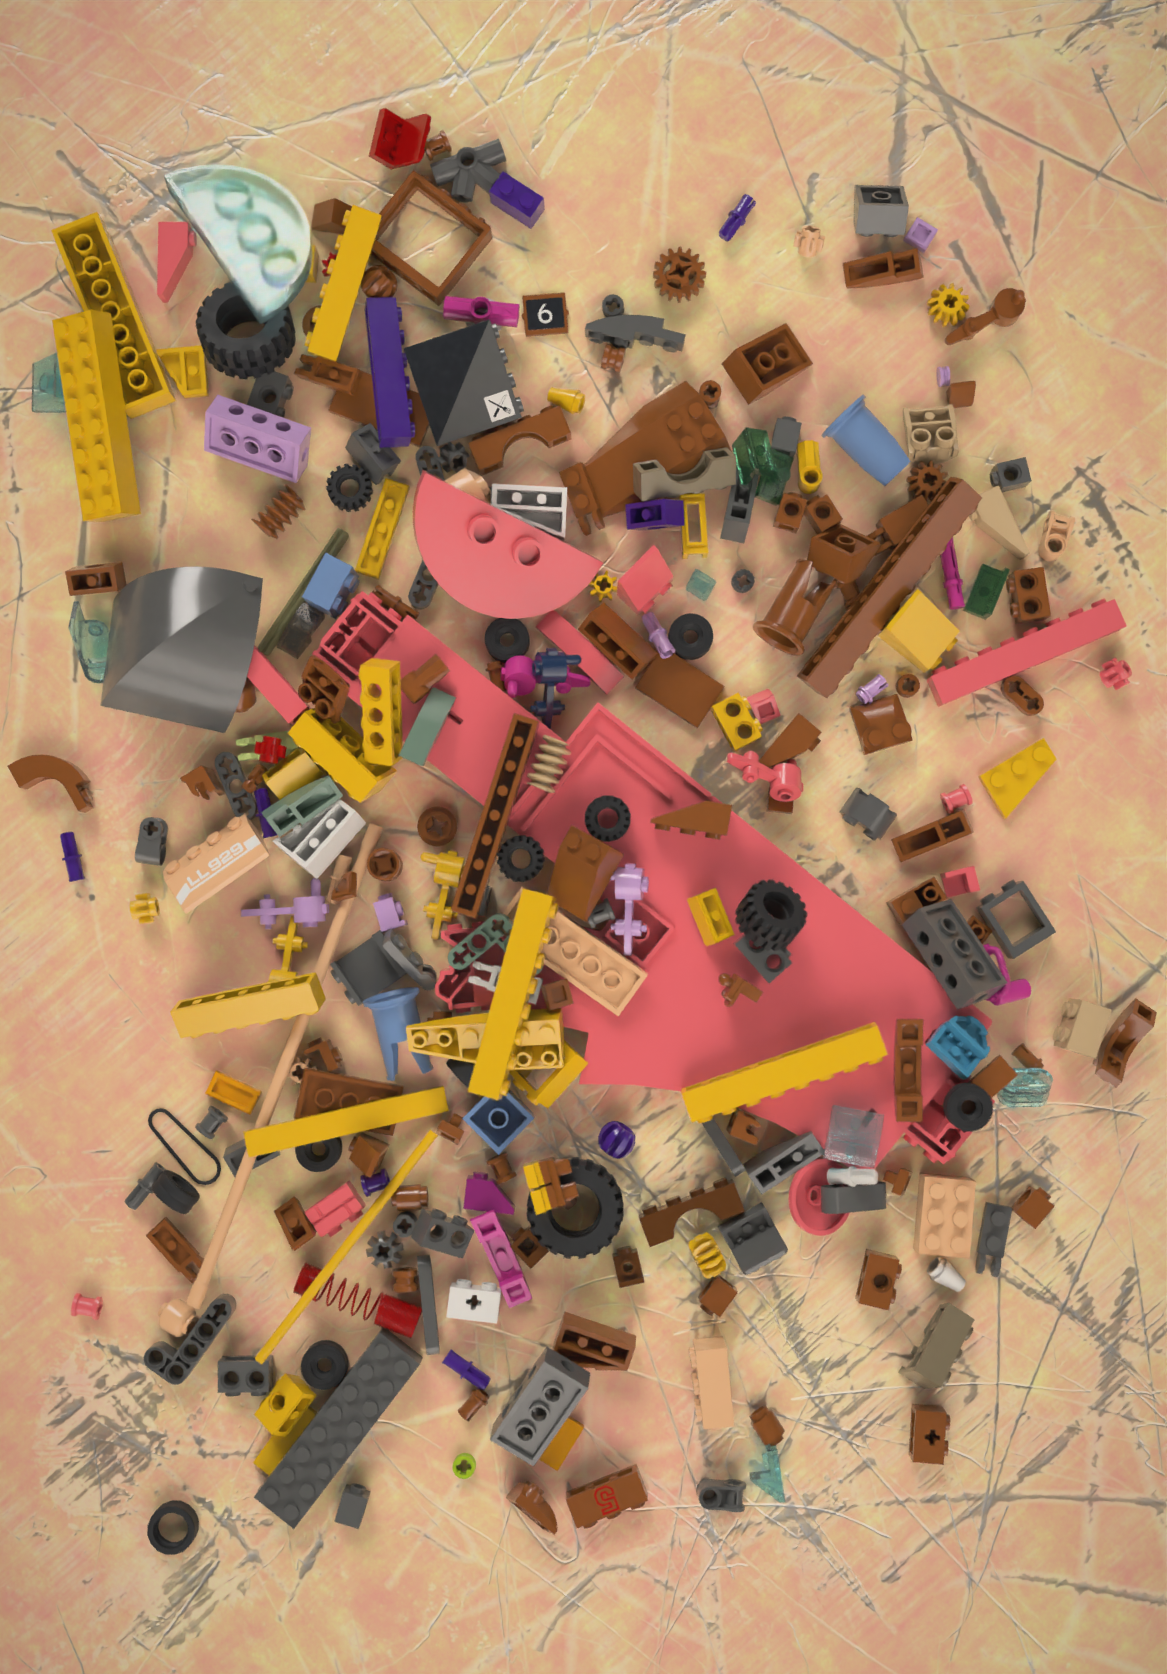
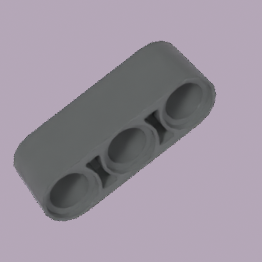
[821,1181,886,1214]

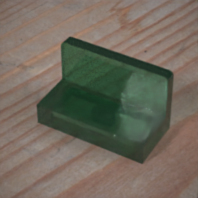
[732,427,777,485]
[963,564,1010,620]

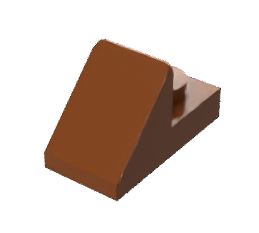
[274,1196,317,1251]

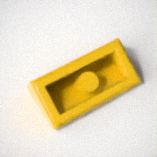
[687,888,735,946]

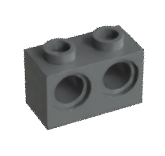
[733,934,792,983]
[411,1208,474,1259]
[218,1355,273,1397]

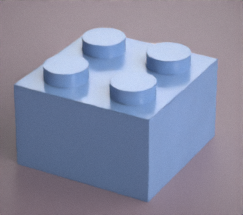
[302,552,359,619]
[463,1089,535,1155]

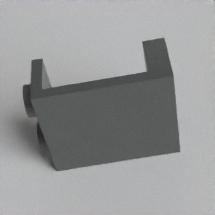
[330,930,407,1006]

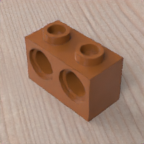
[1006,567,1051,624]

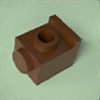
[510,1226,550,1269]
[612,1246,644,1288]

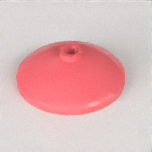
[789,1158,849,1236]

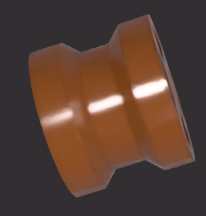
[601,344,626,373]
[392,1267,418,1292]

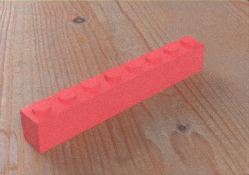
[927,598,1127,707]

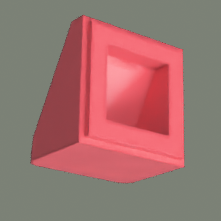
[747,689,781,724]

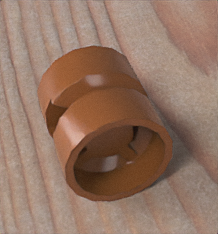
[367,848,403,881]

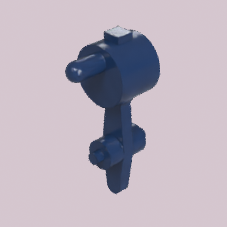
[530,648,582,730]

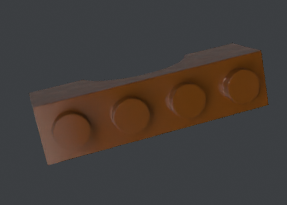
[639,1178,745,1247]

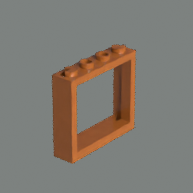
[370,170,493,306]

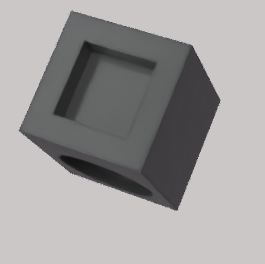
[769,416,802,458]
[990,457,1032,492]
[334,1483,371,1529]

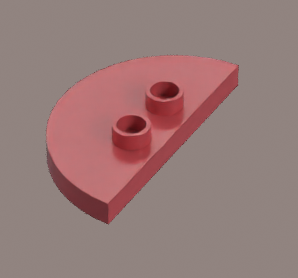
[413,470,603,619]

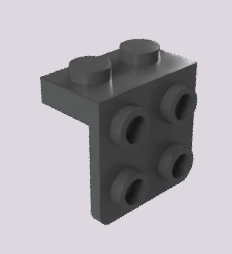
[718,1202,788,1275]

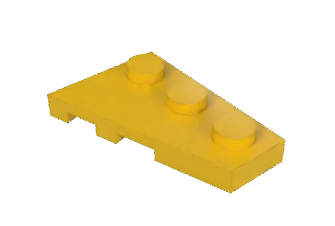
[978,738,1057,819]

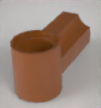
[401,654,450,704]

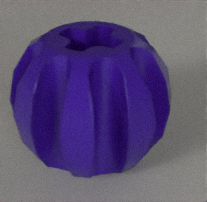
[598,1121,635,1159]

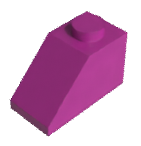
[463,1172,515,1215]

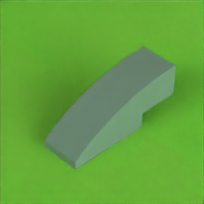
[399,687,456,767]
[261,775,343,837]

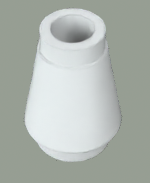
[927,1257,966,1292]

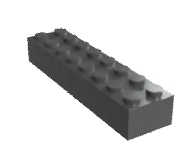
[254,1327,423,1529]

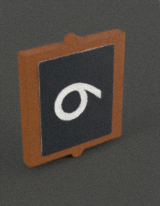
[522,292,569,337]

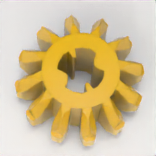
[927,283,970,327]
[688,1232,726,1279]

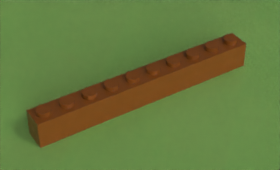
[797,477,982,698]

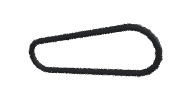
[148,1108,221,1185]

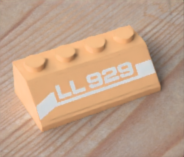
[163,814,269,913]

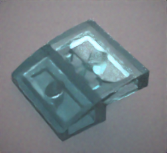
[823,1105,884,1168]

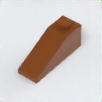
[759,713,822,768]
[348,1132,390,1177]

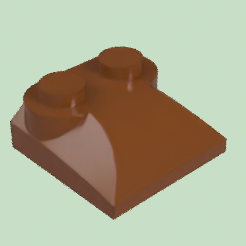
[849,694,913,755]
[505,1481,558,1535]

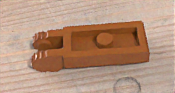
[294,354,363,396]
[559,462,605,536]
[146,1217,204,1284]

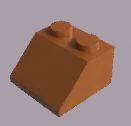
[807,524,881,583]

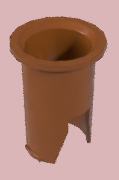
[753,559,837,656]

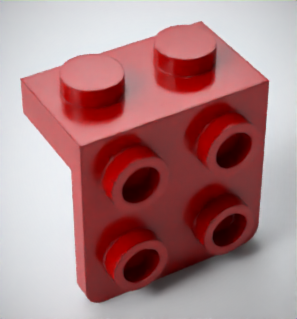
[369,108,431,170]

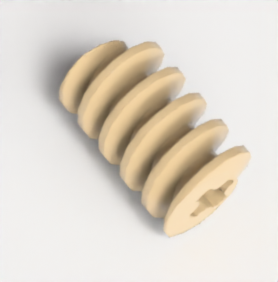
[527,735,571,793]

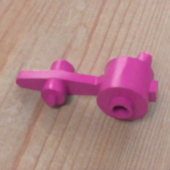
[501,656,591,698]

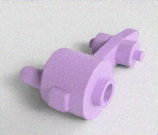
[610,863,649,956]
[241,878,329,929]

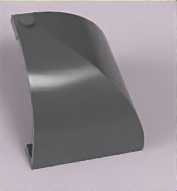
[100,566,263,733]

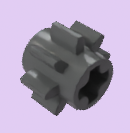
[437,442,470,473]

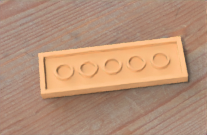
[493,885,648,1016]

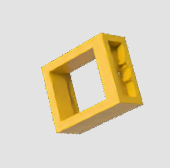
[509,1039,588,1109]

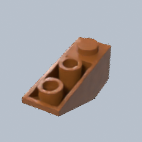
[650,801,732,840]

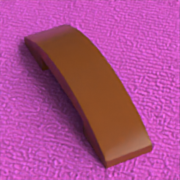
[894,1019,923,1122]

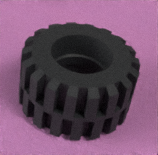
[735,879,807,951]

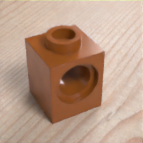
[773,492,807,533]
[804,494,843,534]
[1012,1186,1055,1229]
[698,1275,738,1317]

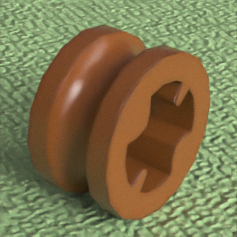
[896,674,920,698]

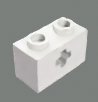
[446,1279,501,1324]

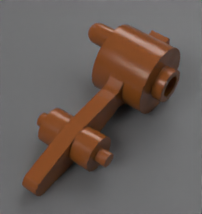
[945,288,1027,346]

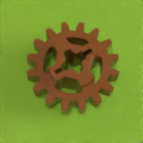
[653,247,706,303]

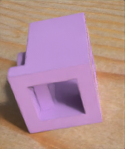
[373,893,408,932]

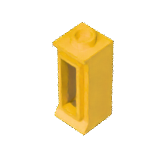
[679,493,708,559]

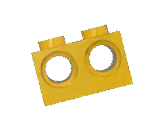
[710,692,763,753]

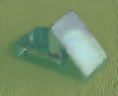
[749,1444,785,1503]

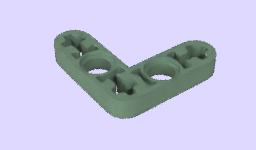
[448,913,544,976]

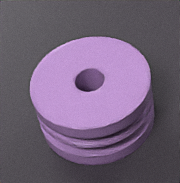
[936,366,951,387]

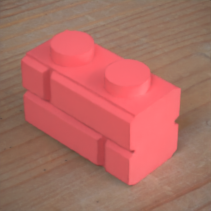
[305,1181,366,1237]

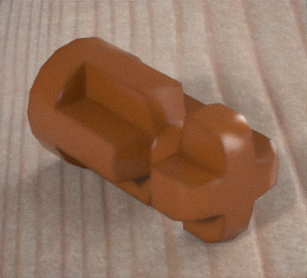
[242,764,268,793]

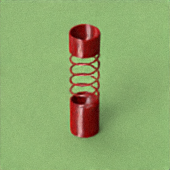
[293,1262,422,1339]

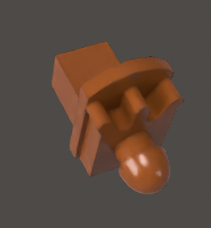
[719,973,763,1007]

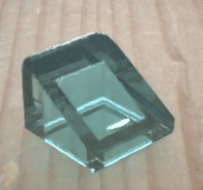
[686,569,717,601]

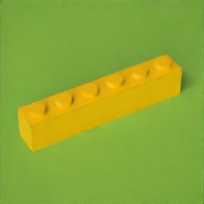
[304,205,382,362]
[170,972,326,1038]

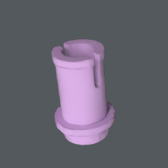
[856,674,889,704]

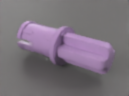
[642,612,675,659]

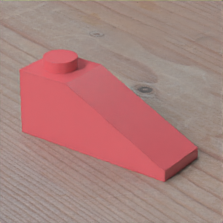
[157,222,197,303]

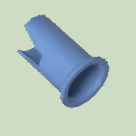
[821,394,911,486]
[363,987,433,1081]

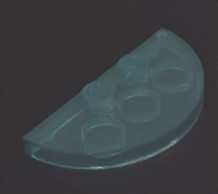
[164,165,313,324]

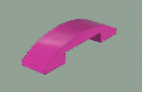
[470,1210,532,1308]

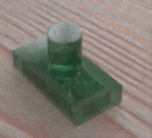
[755,449,794,506]

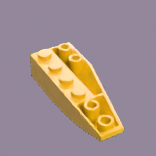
[406,1008,564,1070]

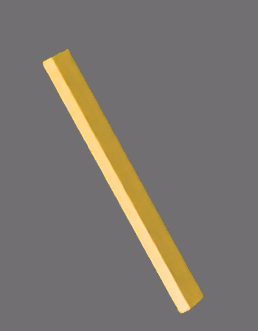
[243,1085,449,1158]

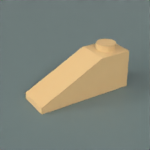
[969,485,1030,560]

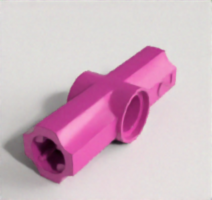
[443,296,520,328]

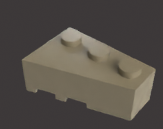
[898,1303,975,1389]

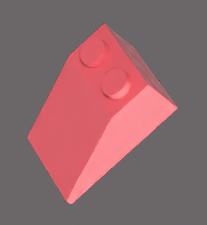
[617,545,673,615]

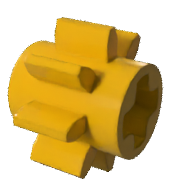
[589,570,617,603]
[130,893,160,924]

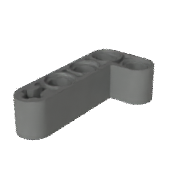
[144,1294,236,1385]

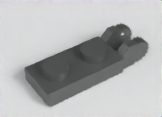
[382,929,437,991]
[975,1202,1013,1277]

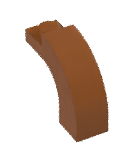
[7,755,94,813]
[1093,998,1157,1088]

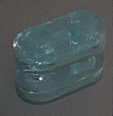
[997,1068,1053,1107]

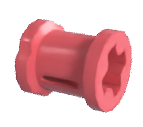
[940,784,973,814]
[71,1293,103,1320]

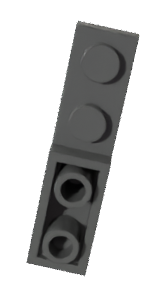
[585,315,686,352]

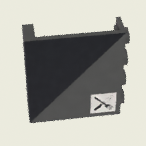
[403,319,524,446]

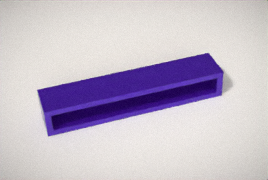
[364,297,415,448]

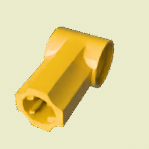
[797,440,823,494]

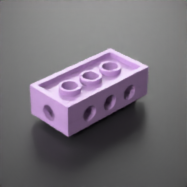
[204,395,311,483]

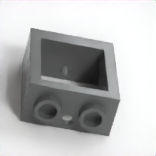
[976,879,1056,959]

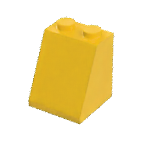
[878,589,960,673]

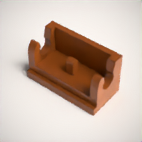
[180,765,226,800]
[726,1107,761,1145]

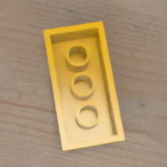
[288,708,397,803]

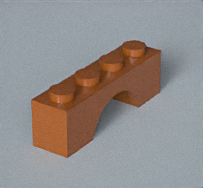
[468,406,571,476]

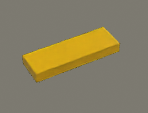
[253,1406,317,1475]

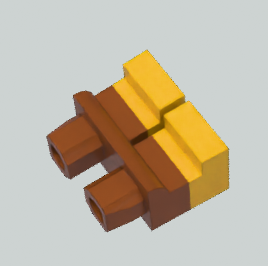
[523,1157,579,1215]

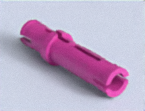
[940,537,965,610]

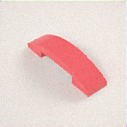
[536,610,624,695]

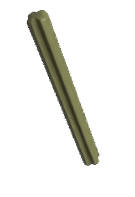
[258,528,349,656]

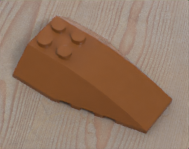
[584,381,737,517]

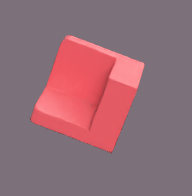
[940,866,980,897]

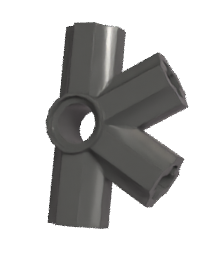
[430,139,506,203]

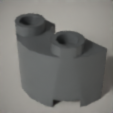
[839,788,897,841]

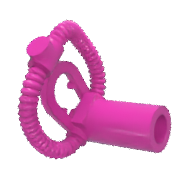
[983,944,1031,1006]

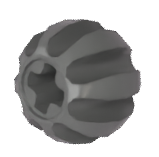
[366,1230,404,1269]

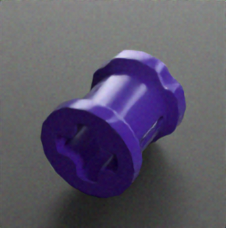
[360,1168,390,1197]

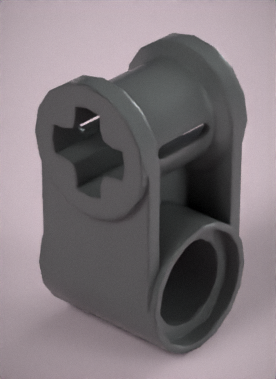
[135,817,168,866]
[696,1479,746,1512]

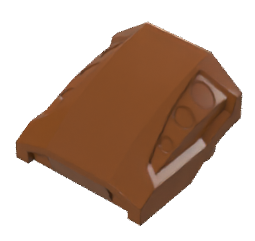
[298,655,349,724]

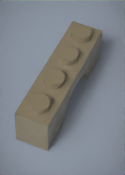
[633,447,736,502]

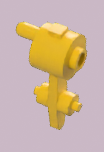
[420,850,465,940]
[268,915,308,982]

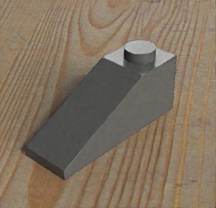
[720,464,760,544]
[743,1131,826,1194]

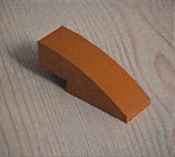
[843,248,924,288]
[891,809,974,862]

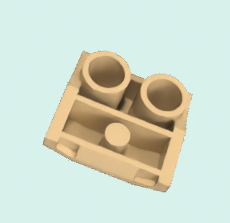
[903,404,959,465]

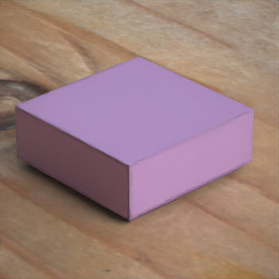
[903,217,938,253]

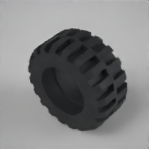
[196,280,296,379]
[527,1157,624,1259]

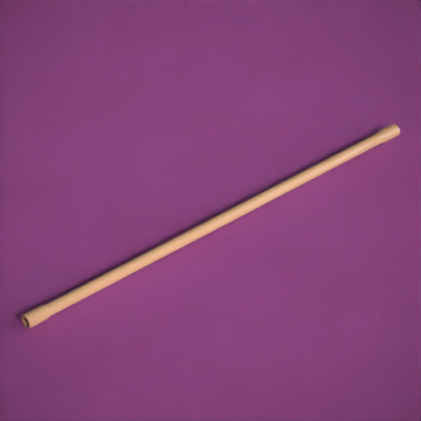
[186,823,383,1309]

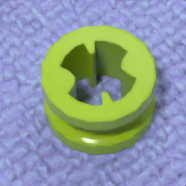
[452,1453,476,1479]

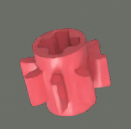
[1100,657,1132,690]

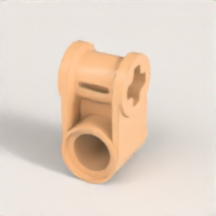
[1038,510,1075,562]

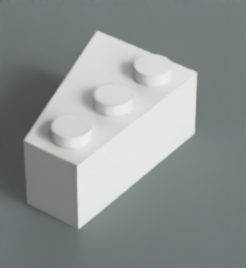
[491,484,567,541]
[273,799,366,879]

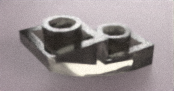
[277,602,325,659]

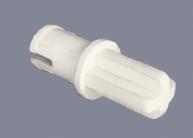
[827,1166,879,1187]

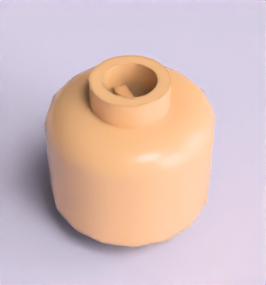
[158,1298,198,1337]

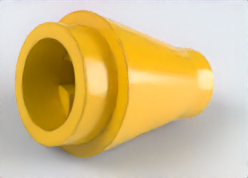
[547,387,585,414]

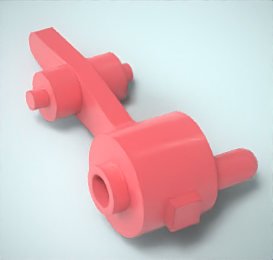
[727,751,803,802]

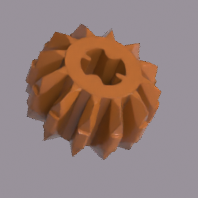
[906,460,948,502]

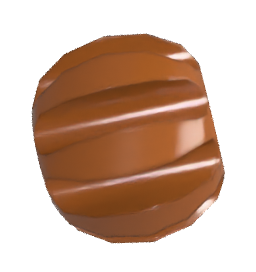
[361,265,397,298]

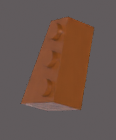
[552,1311,636,1371]

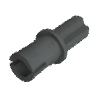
[125,1162,166,1210]

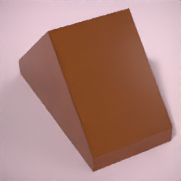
[311,198,352,234]

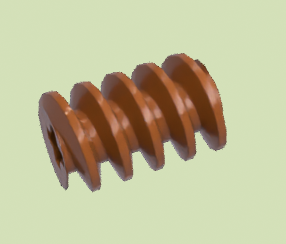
[251,484,306,539]

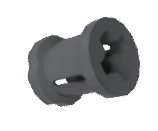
[588,898,616,928]
[195,1106,228,1140]
[393,1211,418,1238]

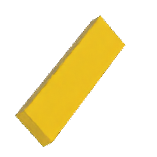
[355,478,410,580]

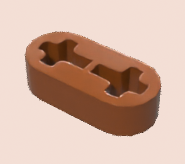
[1001,676,1044,716]

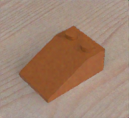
[722,323,813,405]
[547,825,624,922]

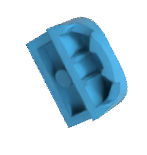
[925,1016,990,1080]

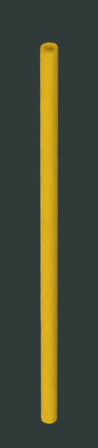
[254,1130,438,1364]

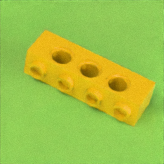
[359,658,403,766]

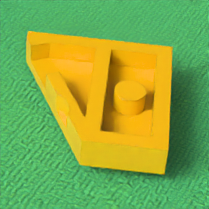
[156,345,209,398]

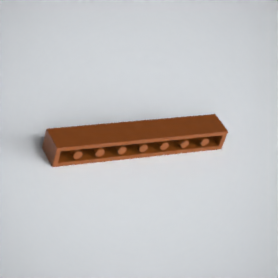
[451,713,539,919]

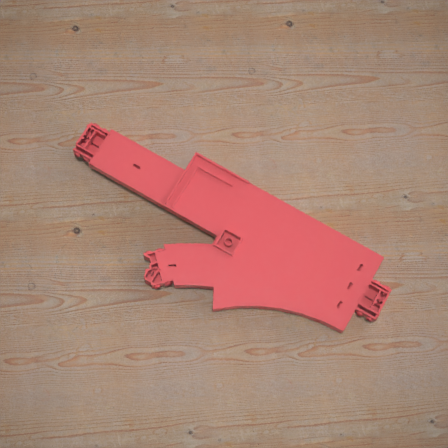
[312,591,995,1169]

